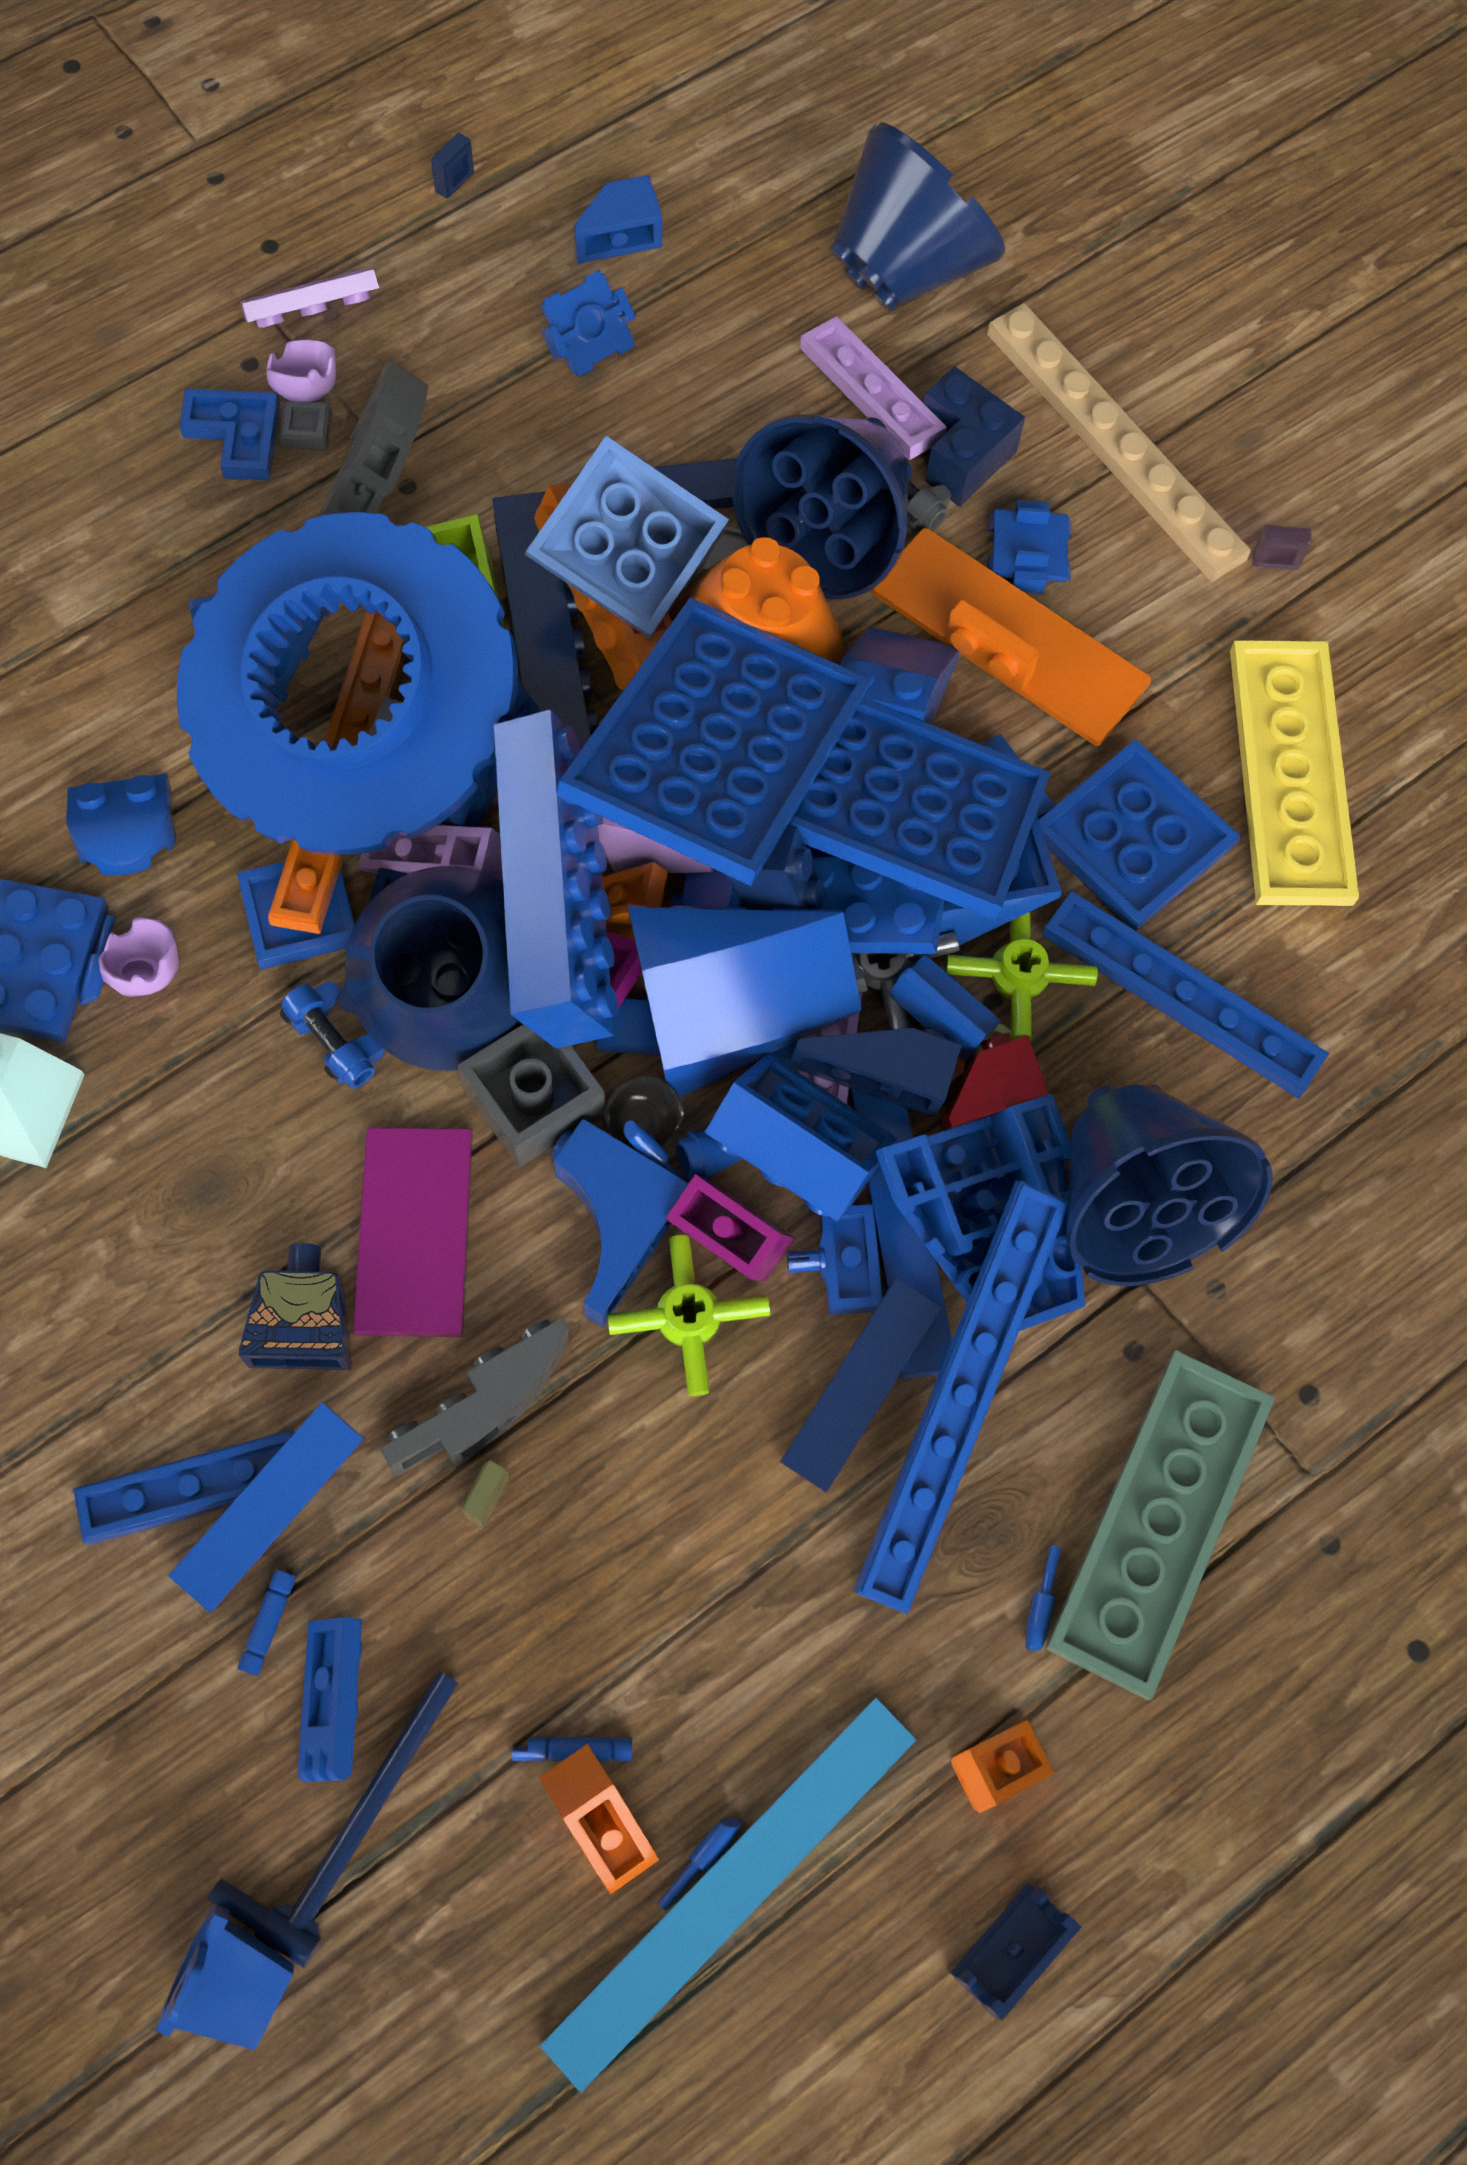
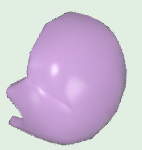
[266,339,336,402]
[98,917,179,997]

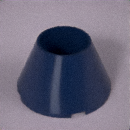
[345,866,523,1071]

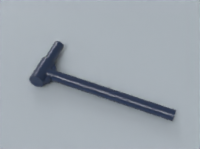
[208,1671,458,1968]

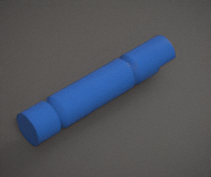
[512,1737,632,1761]

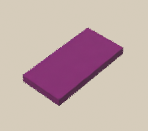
[353,1128,473,1337]

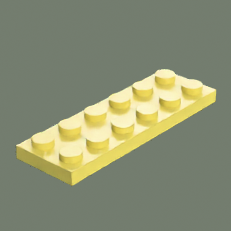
[1230,640,1359,906]

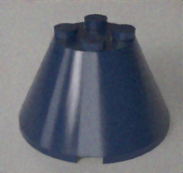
[829,122,1006,312]
[732,414,912,599]
[1066,1084,1273,1286]

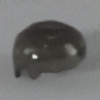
[603,1075,684,1153]

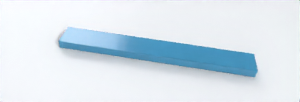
[540,1698,916,2093]

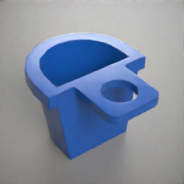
[155,1903,294,2050]

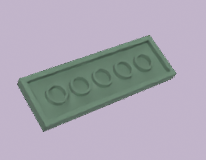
[1045,1350,1275,1700]

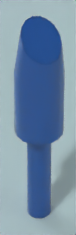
[79,915,116,1005]
[624,1120,687,1182]
[1025,1545,1061,1651]
[657,1818,742,1911]

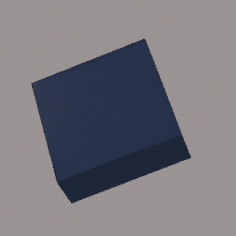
[431,132,474,199]

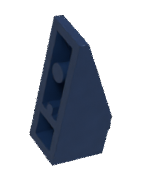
[788,1028,962,1117]

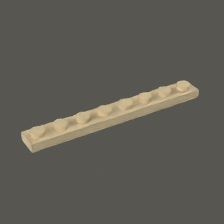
[987,303,1251,582]

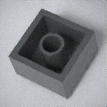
[457,1024,605,1168]

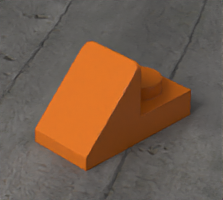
[602,862,668,939]
[951,1719,1054,1813]

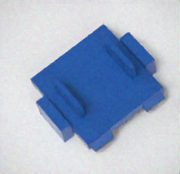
[540,270,636,377]
[988,500,1071,594]

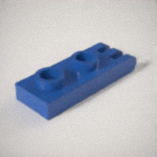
[298,1617,362,1782]

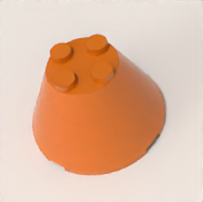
[668,537,845,665]

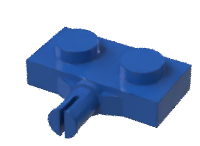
[787,1204,882,1315]

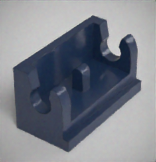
[949,1883,1081,2020]

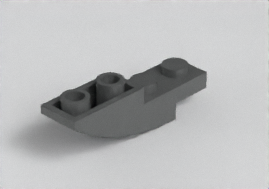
[318,359,428,516]
[380,1317,570,1477]

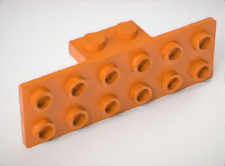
[871,528,1152,746]

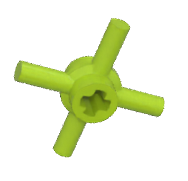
[944,912,1098,1041]
[607,1235,770,1396]

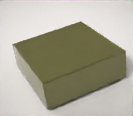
[462,1460,510,1528]

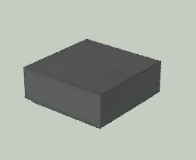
[279,400,332,450]

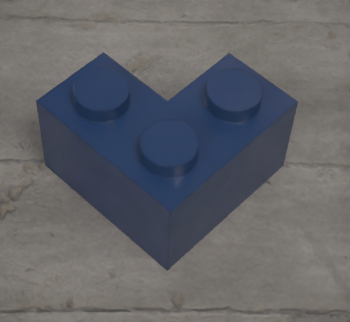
[924,366,1025,507]

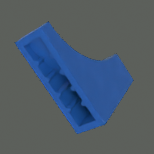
[552,1119,689,1328]

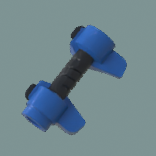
[280,982,385,1089]

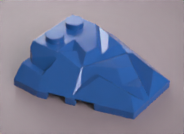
[875,1094,1085,1331]

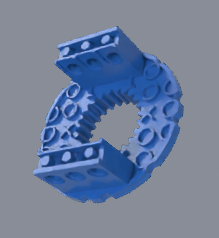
[177,512,539,855]

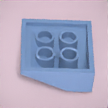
[525,436,729,639]

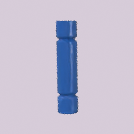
[237,1570,296,1676]

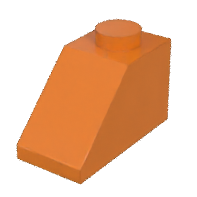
[538,1744,659,1895]

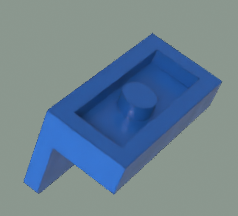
[889,954,1001,1062]

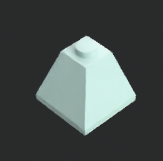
[0,1033,85,1168]

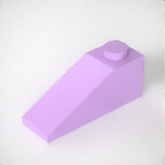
[358,825,503,881]

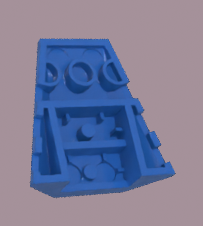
[627,904,862,1102]

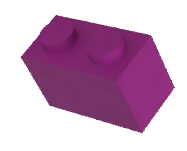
[665,1174,795,1282]

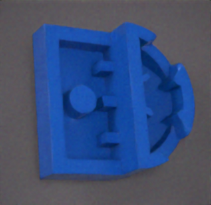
[66,774,176,875]

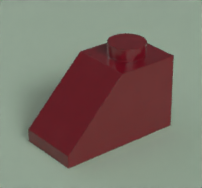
[940,1032,1050,1131]

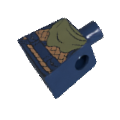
[239,1243,352,1370]

